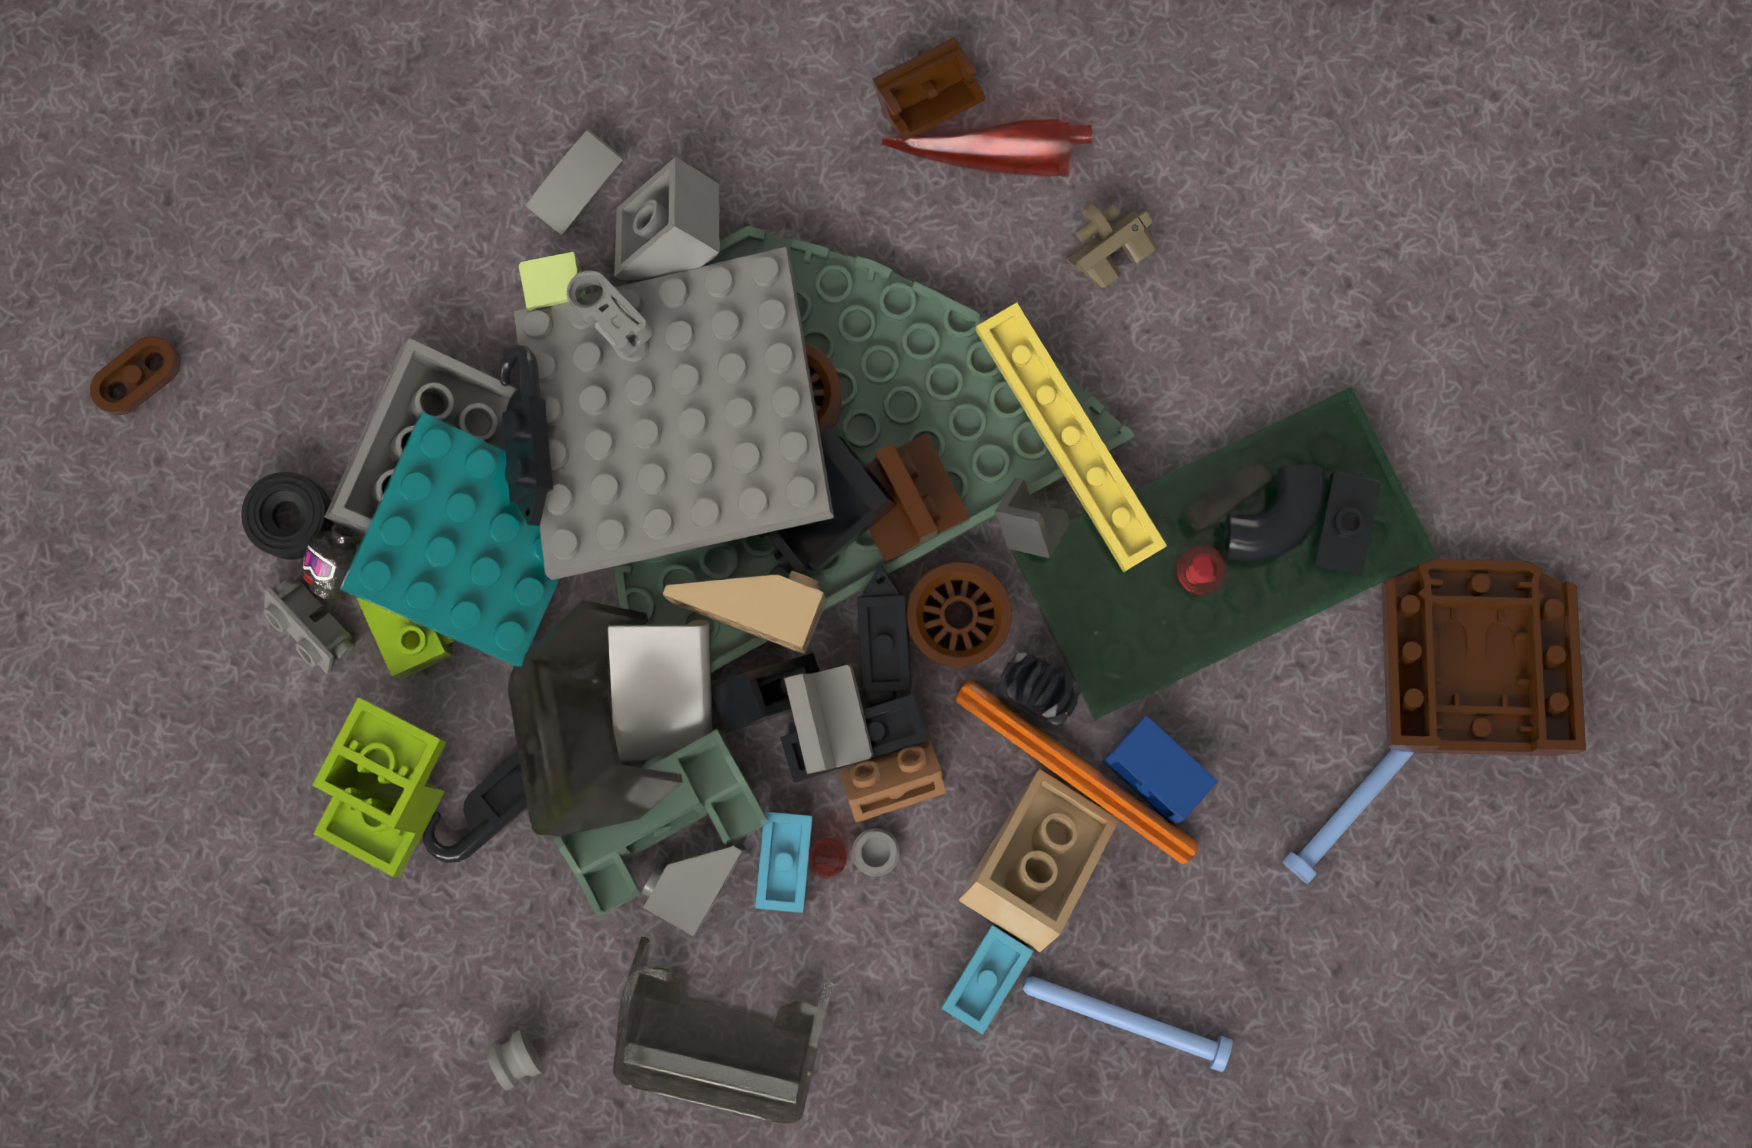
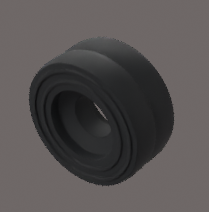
[241,472,334,560]

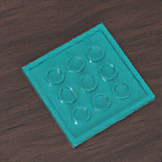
[340,412,560,668]

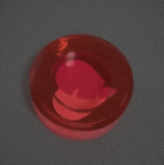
[1177,546,1227,595]

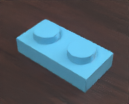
[755,811,813,913]
[941,924,1034,1035]

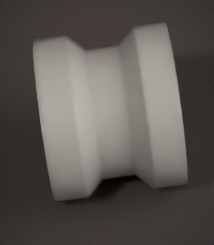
[485,1029,543,1091]

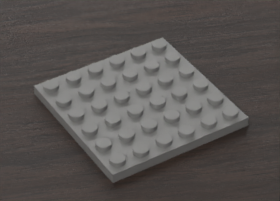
[514,247,834,580]

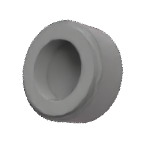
[852,828,900,877]

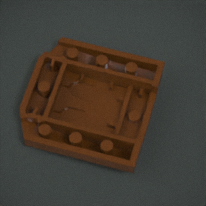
[1382,559,1586,756]

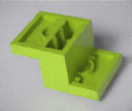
[312,697,447,878]

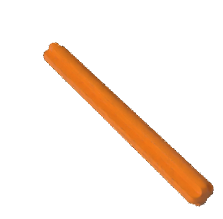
[955,680,1198,865]

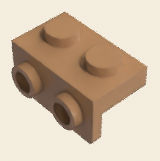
[839,740,946,823]

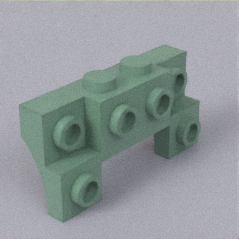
[547,730,769,917]

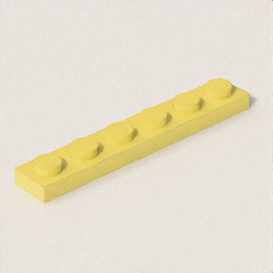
[975,303,1167,572]

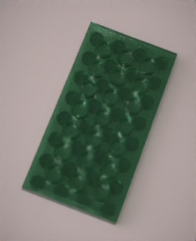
[1011,387,1437,721]

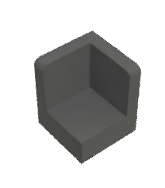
[995,478,1070,558]

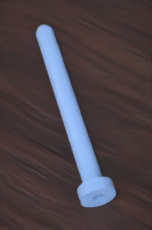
[1283,749,1414,884]
[1023,976,1233,1072]

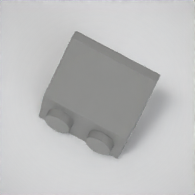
[614,157,720,281]

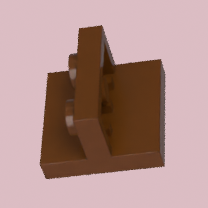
[866,434,970,563]

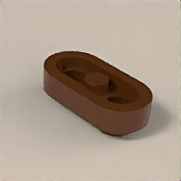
[90,336,180,415]

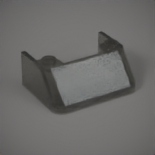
[508,600,683,837]
[613,936,834,1124]

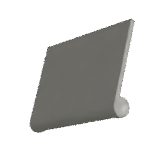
[608,620,712,761]

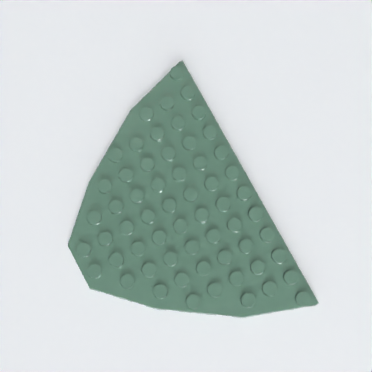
[613,226,1135,675]

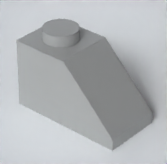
[642,845,745,937]

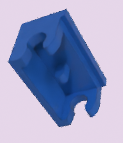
[1102,715,1218,825]

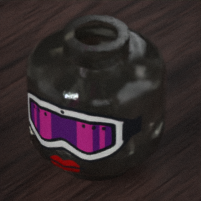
[301,526,362,600]

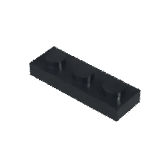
[780,693,932,783]

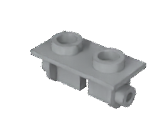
[264,578,354,674]

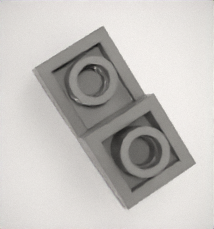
[525,129,625,236]

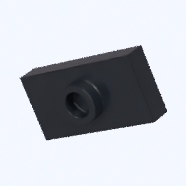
[1312,471,1381,576]

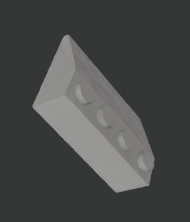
[324,338,517,534]

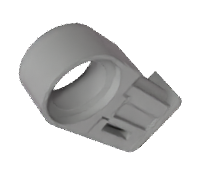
[567,270,653,359]

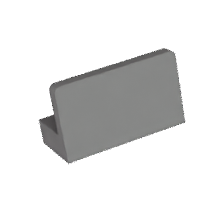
[784,665,874,774]

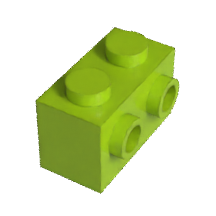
[356,597,455,679]

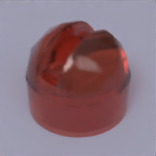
[808,838,847,879]

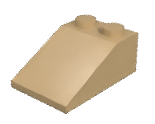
[663,571,826,655]
[958,769,1119,952]

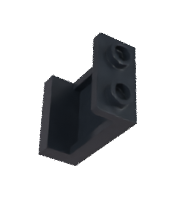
[758,426,898,578]

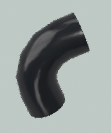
[1223,465,1326,562]

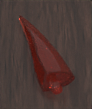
[882,119,1092,177]

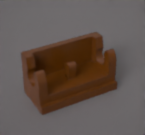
[872,37,985,142]

